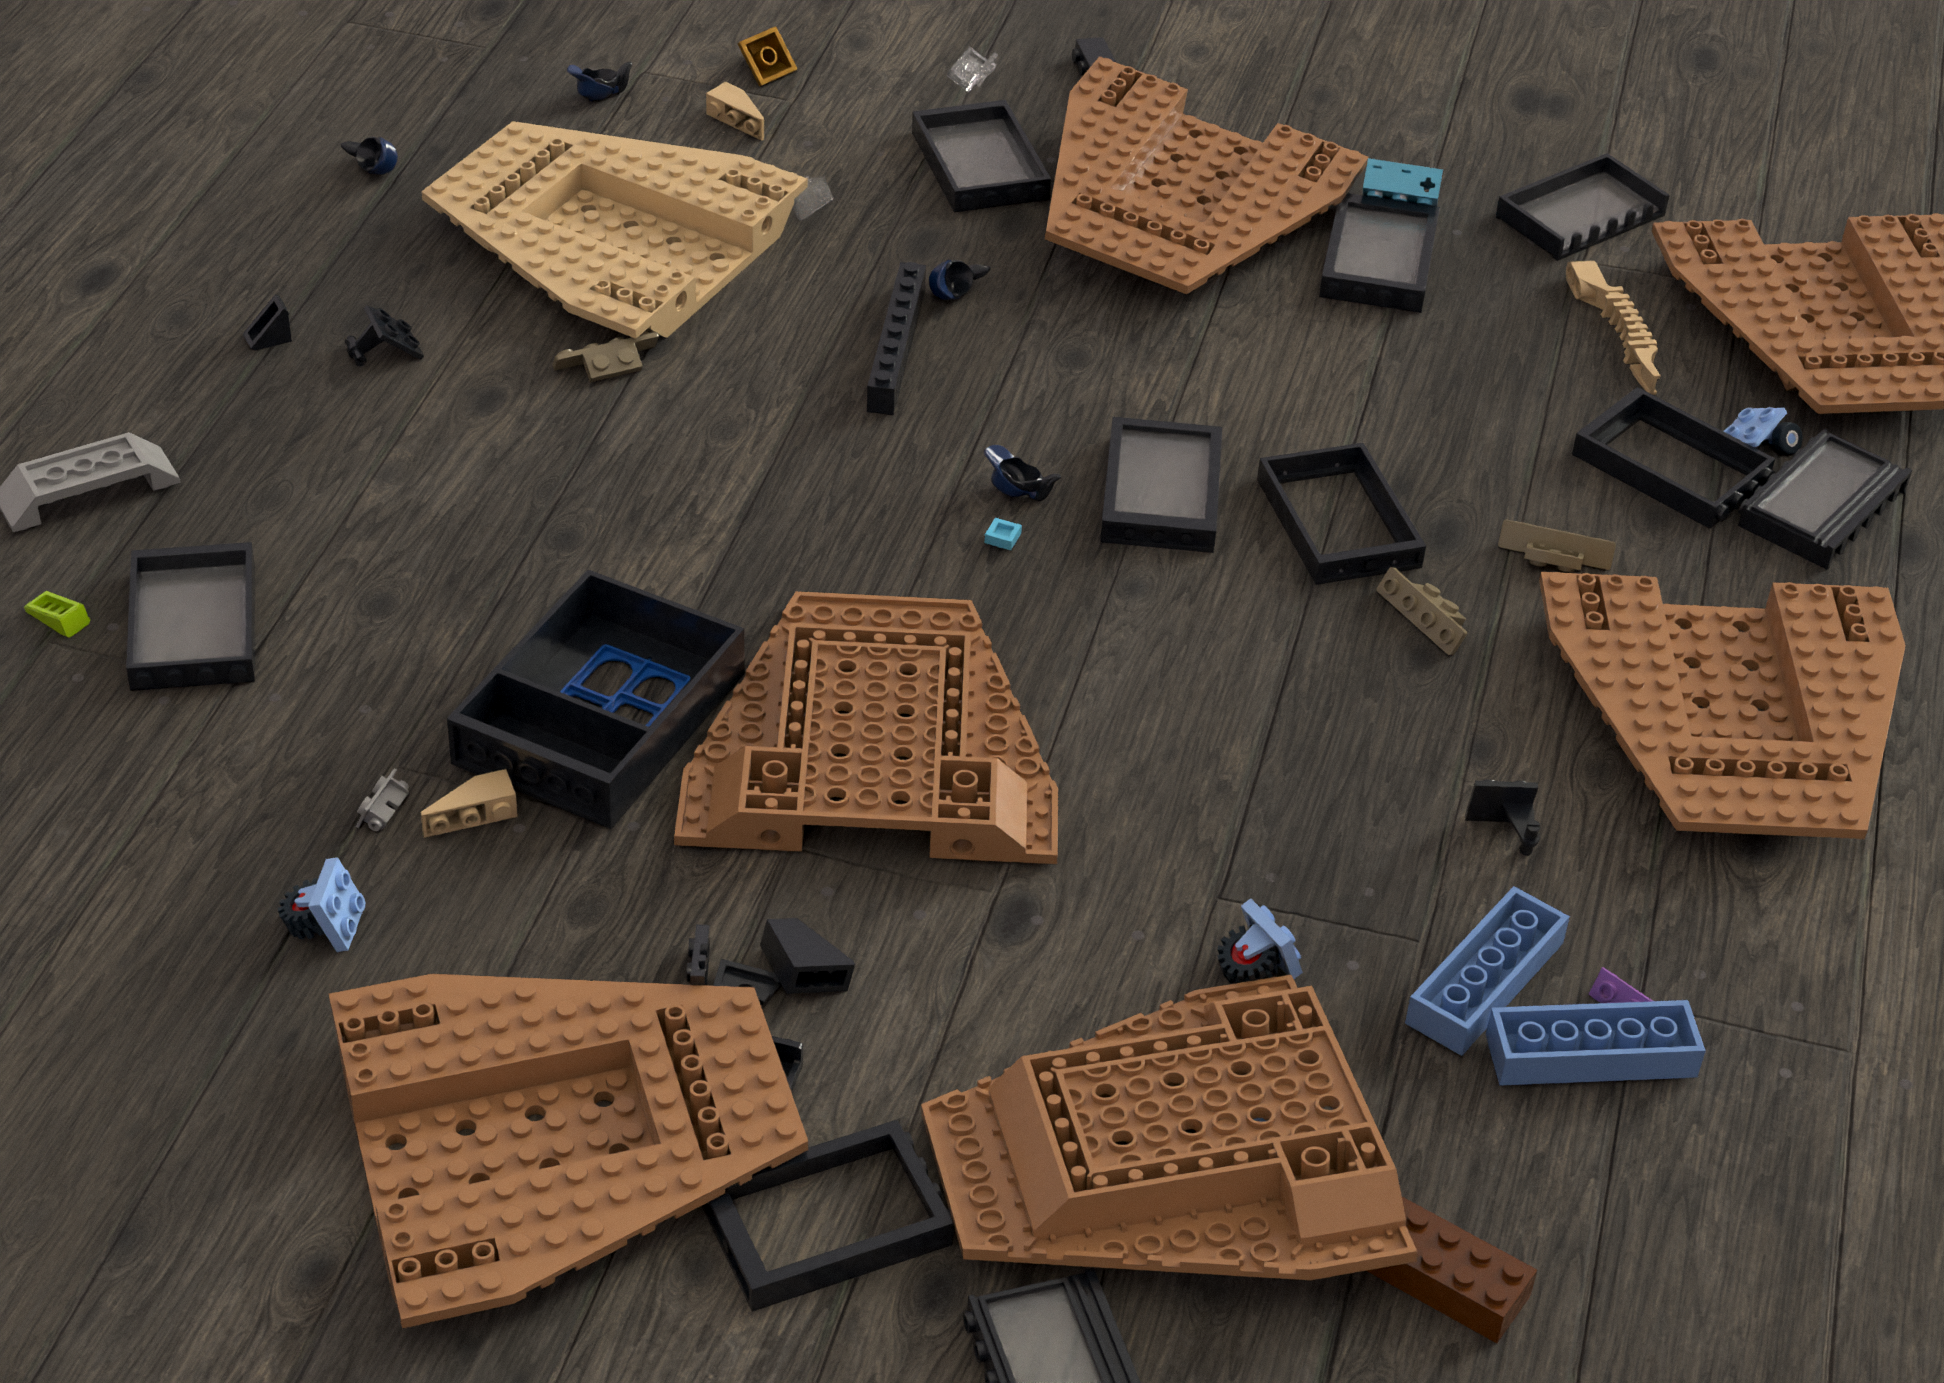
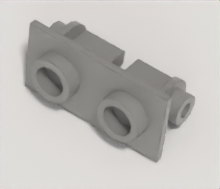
[356,768,409,831]

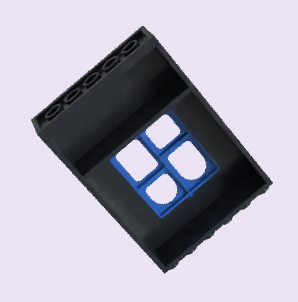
[447,570,745,829]

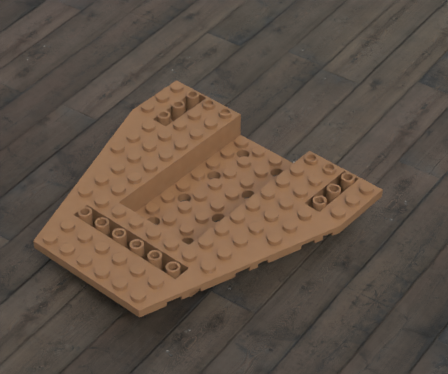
[1045,56,1369,294]
[1652,213,1944,414]
[1539,572,1906,839]
[674,591,1058,864]
[329,974,808,1328]
[921,975,1417,1280]

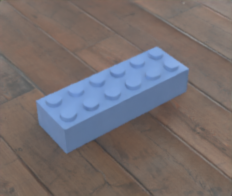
[1405,886,1570,1056]
[1485,1000,1705,1085]

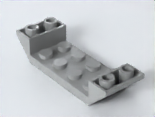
[0,432,181,532]

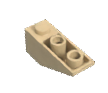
[706,82,764,141]
[421,769,517,838]

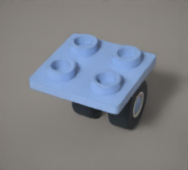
[1723,407,1803,455]

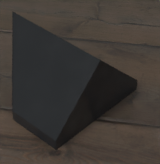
[243,294,292,351]

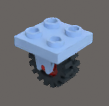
[278,857,366,952]
[1217,898,1303,984]

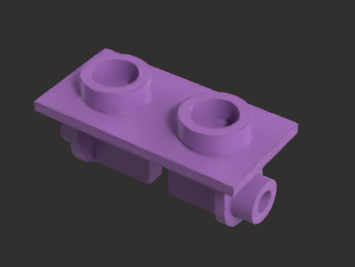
[1589,967,1652,1003]

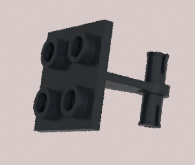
[345,305,424,366]
[1465,779,1541,856]

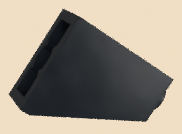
[760,918,855,994]

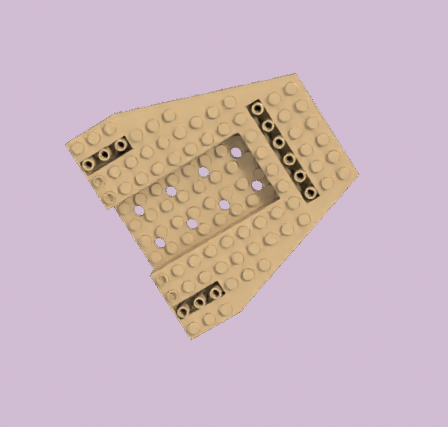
[422,121,808,338]

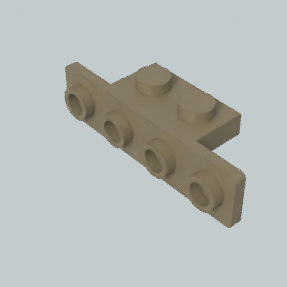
[552,331,659,382]
[1498,519,1616,572]
[1377,567,1467,656]

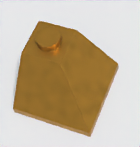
[737,26,797,87]

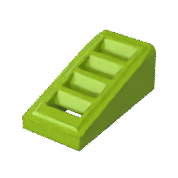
[24,591,90,638]

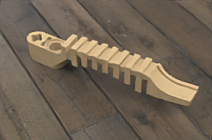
[1566,261,1660,395]

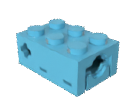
[1363,158,1443,206]

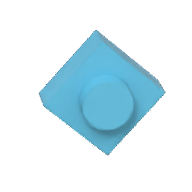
[984,518,1022,550]

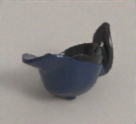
[567,62,633,101]
[341,137,398,175]
[929,260,991,300]
[984,445,1061,501]

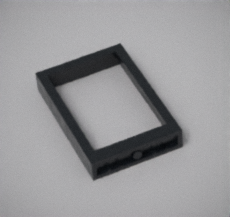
[1572,387,1775,529]
[1257,443,1426,585]
[701,1120,954,1312]

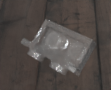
[946,47,998,92]
[793,175,833,220]

